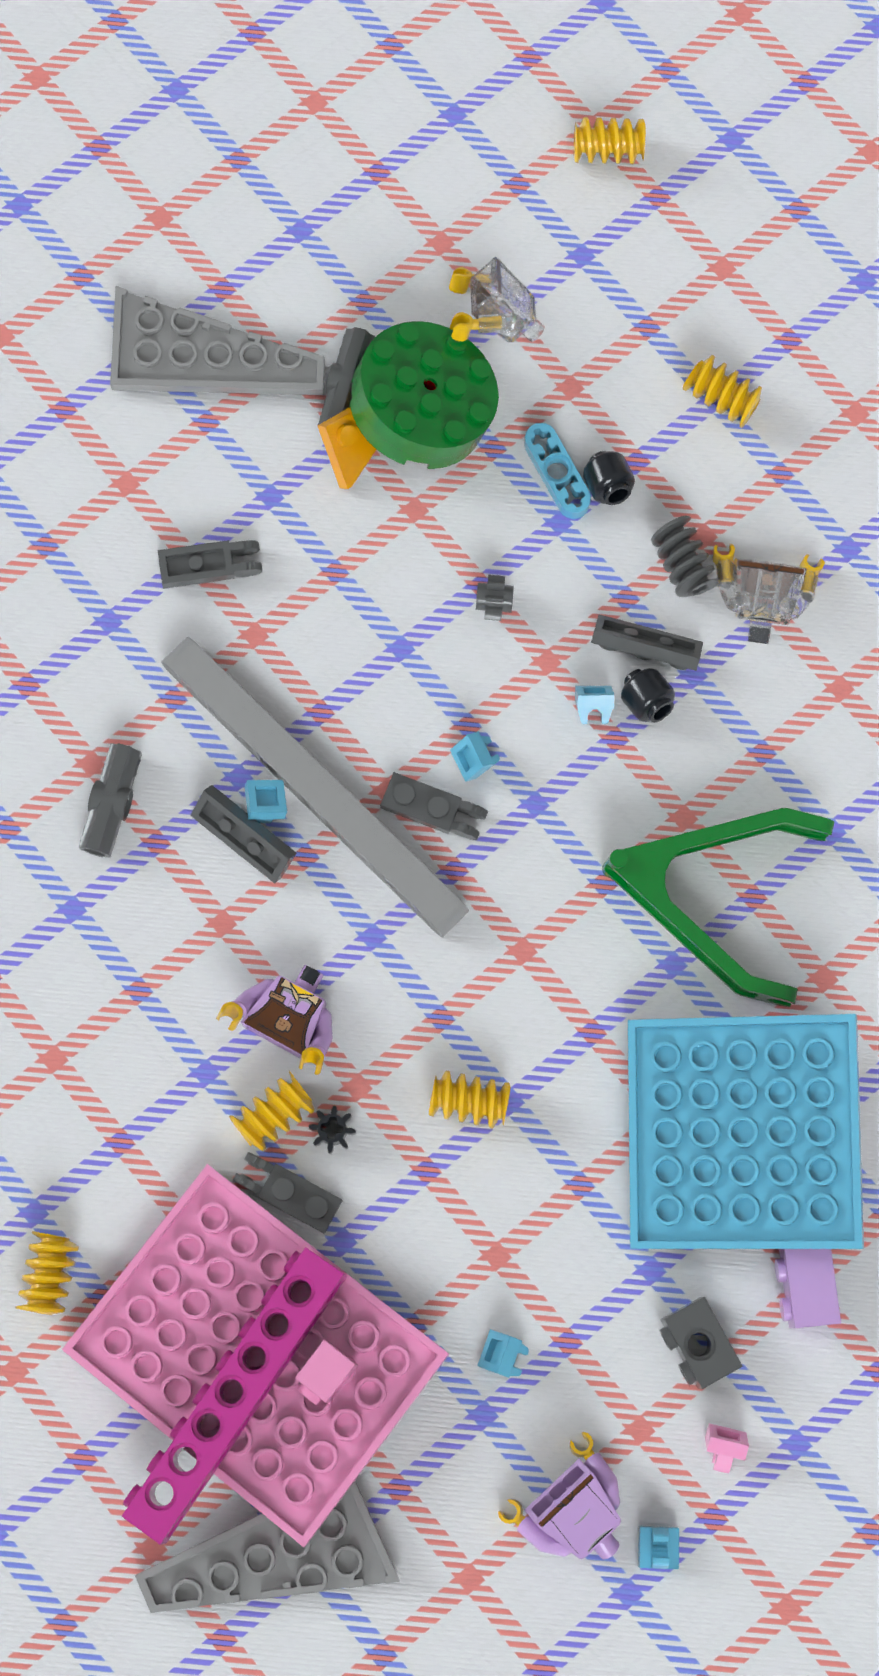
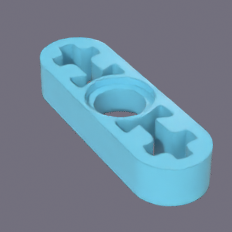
[524,423,591,519]

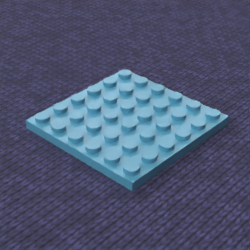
[628,1014,864,1249]

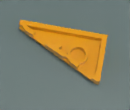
[317,407,377,489]

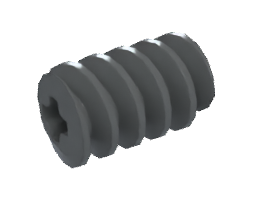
[651,516,720,597]

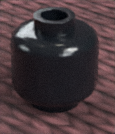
[583,451,635,505]
[621,668,675,723]

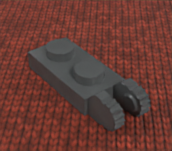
[158,540,263,589]
[380,772,488,840]
[233,1152,343,1234]

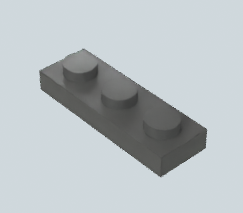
[591,614,703,671]
[190,785,297,884]

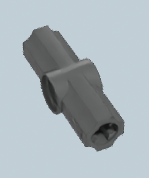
[318,327,375,425]
[79,743,142,858]

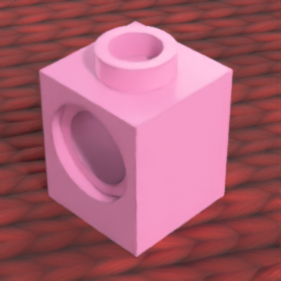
[295,1340,358,1405]

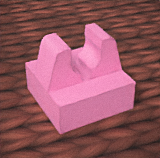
[705,1423,749,1474]

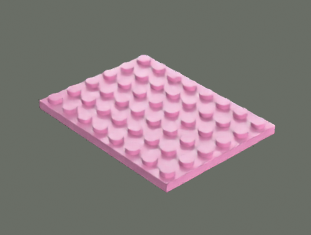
[62,1164,449,1547]

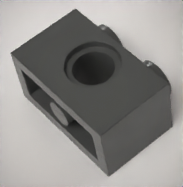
[659,1297,743,1389]

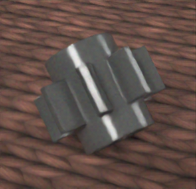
[476,574,514,621]

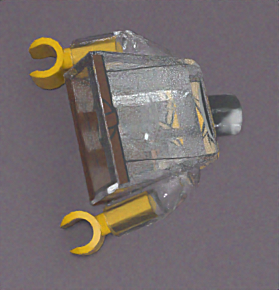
[449,256,545,343]
[712,544,825,644]

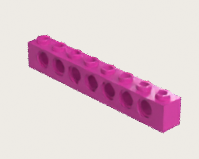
[121,1247,347,1545]

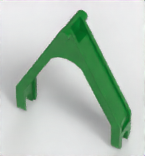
[602,808,834,1007]

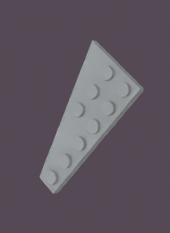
[110,286,325,395]
[135,1481,400,1613]

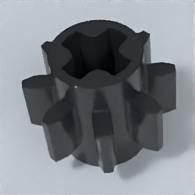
[309,1105,356,1154]

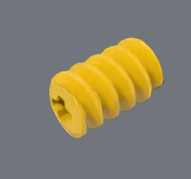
[574,117,646,164]
[682,355,762,428]
[229,1070,315,1151]
[429,1070,511,1128]
[15,1231,79,1315]

